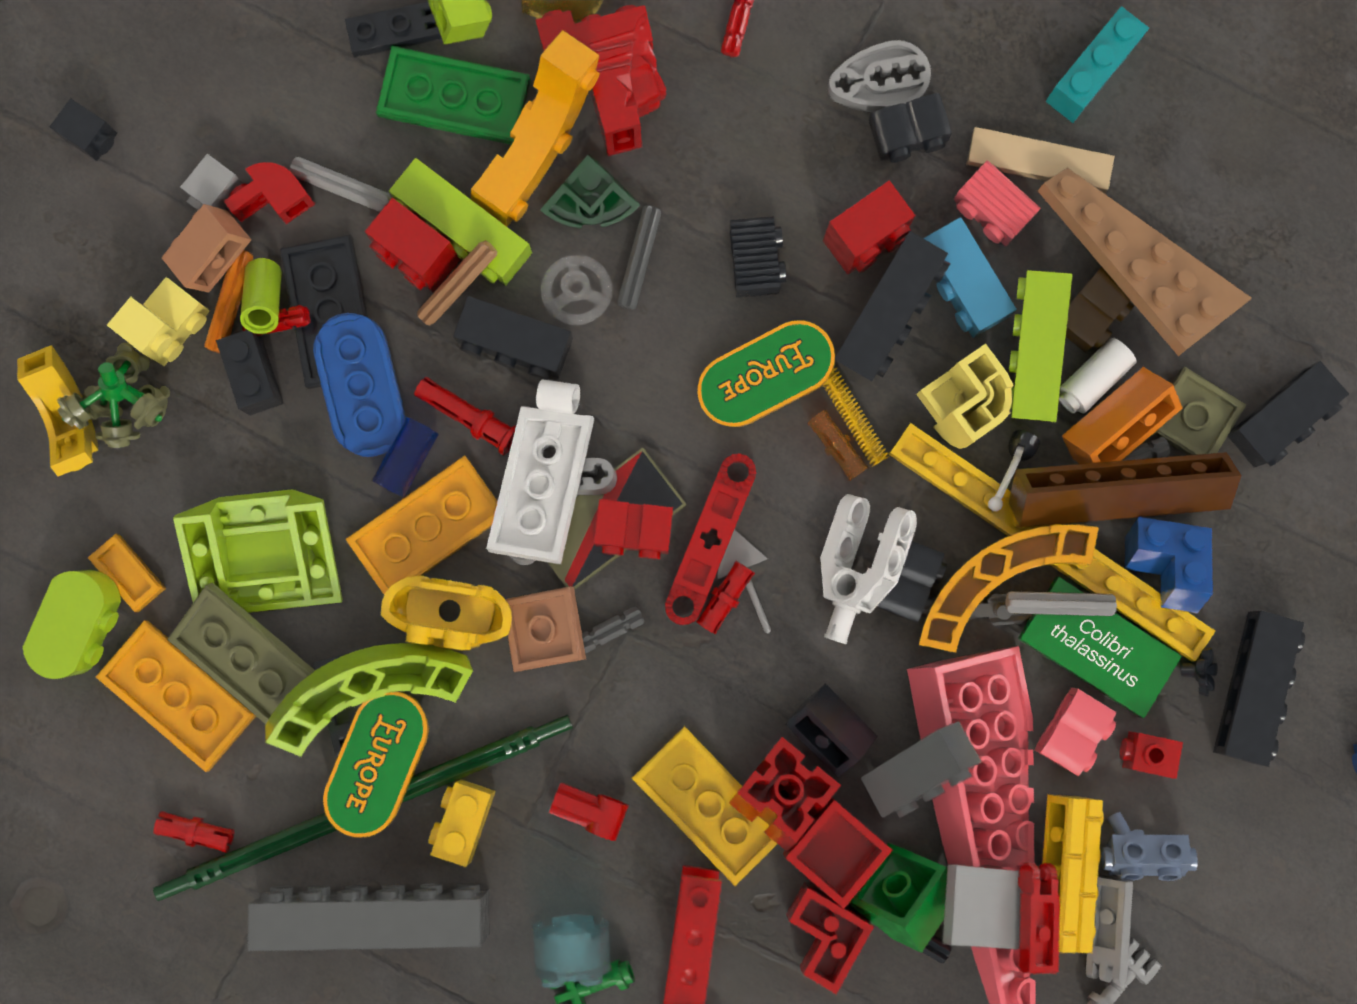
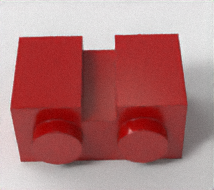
[594,499,673,560]

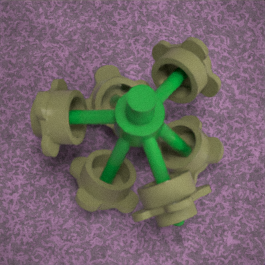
[57,343,170,448]

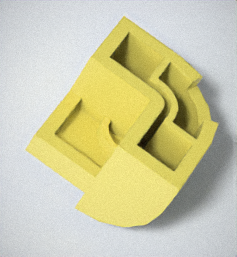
[916,344,1014,449]

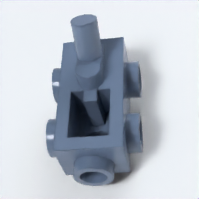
[1101,812,1197,881]

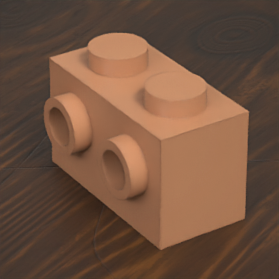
[162,204,251,293]

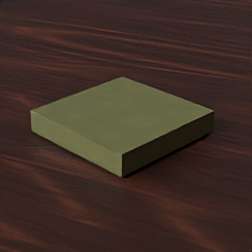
[1153,367,1246,455]

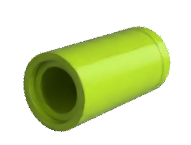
[240,258,282,334]

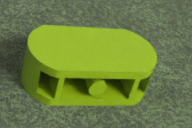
[23,570,121,679]

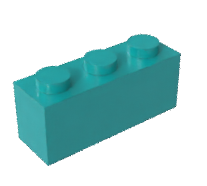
[1045,6,1149,123]

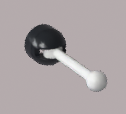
[988,430,1040,511]

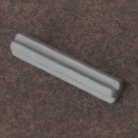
[289,157,392,212]
[1005,591,1117,616]

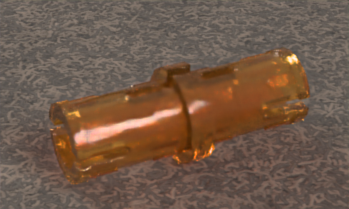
[807,409,869,481]

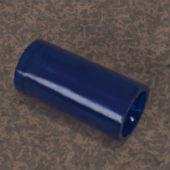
[372,417,439,498]

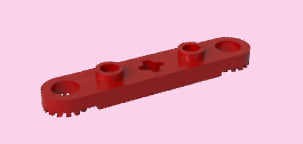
[665,453,756,625]

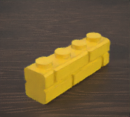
[1042,794,1104,953]

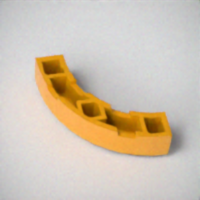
[471,30,600,226]
[919,525,1099,652]

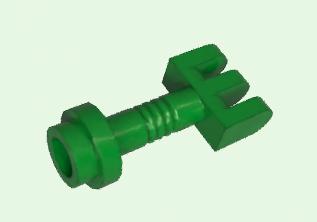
[548,959,635,1004]

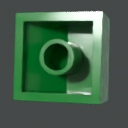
[849,842,948,953]

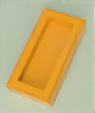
[88,533,166,613]

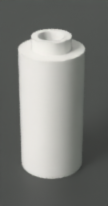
[1059,338,1137,414]

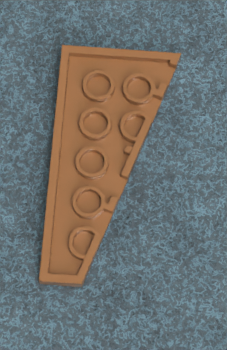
[1038,168,1252,356]

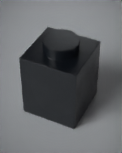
[50,98,118,161]

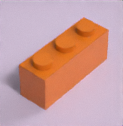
[1062,367,1183,464]

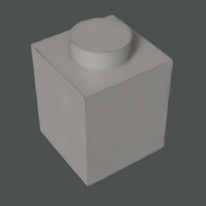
[180,154,243,211]

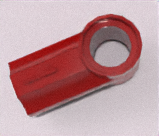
[549,782,629,841]

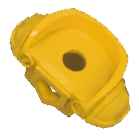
[381,575,512,651]

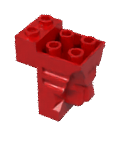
[535,5,666,156]

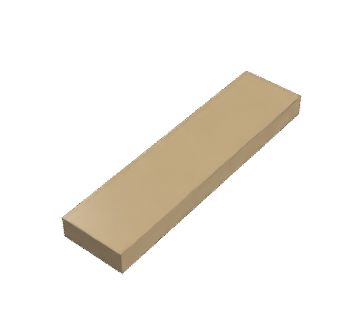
[966,127,1115,193]

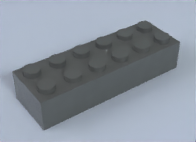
[248,883,490,951]

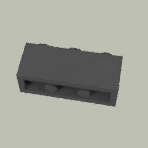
[861,721,982,818]

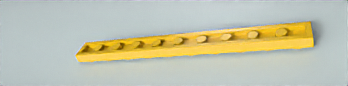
[888,423,1215,661]

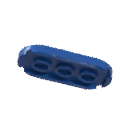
[313,313,406,457]

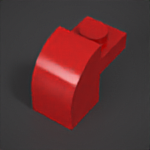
[224,162,315,224]

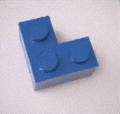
[1125,517,1213,613]

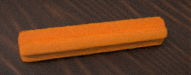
[205,250,253,353]

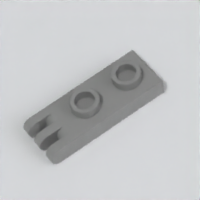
[1086,876,1133,985]

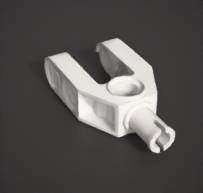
[820,494,917,645]

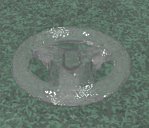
[541,255,612,325]

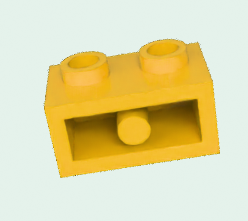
[428,779,496,867]

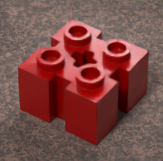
[729,737,841,851]

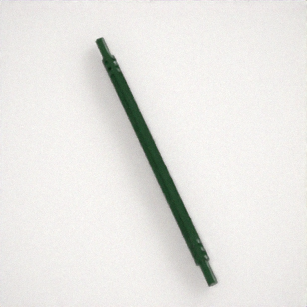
[153,715,573,901]

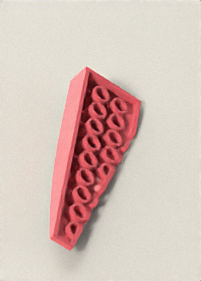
[907,646,1036,1004]

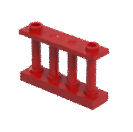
[663,865,722,1004]

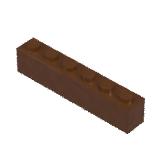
[1009,452,1242,527]

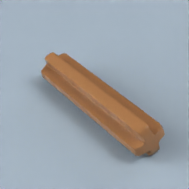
[417,240,497,325]

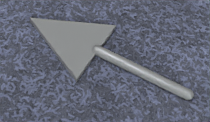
[718,529,771,634]

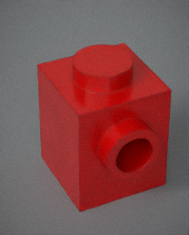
[1120,731,1183,779]

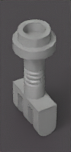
[1087,938,1161,1004]

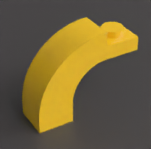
[17,345,98,477]

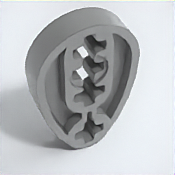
[828,40,931,112]

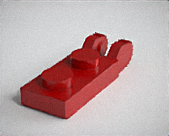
[1018,862,1060,974]

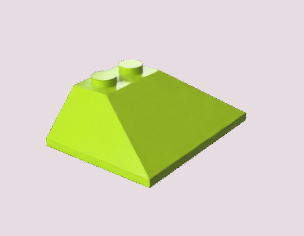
[173,489,343,613]

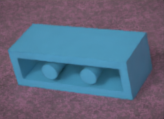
[923,217,1017,338]

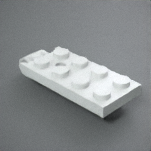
[486,379,594,564]

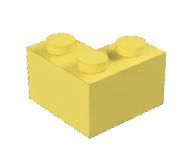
[107,277,210,366]

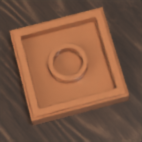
[506,587,586,672]

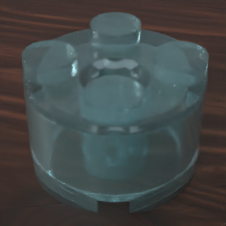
[533,915,611,988]

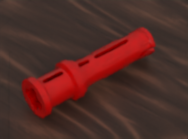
[414,376,516,456]

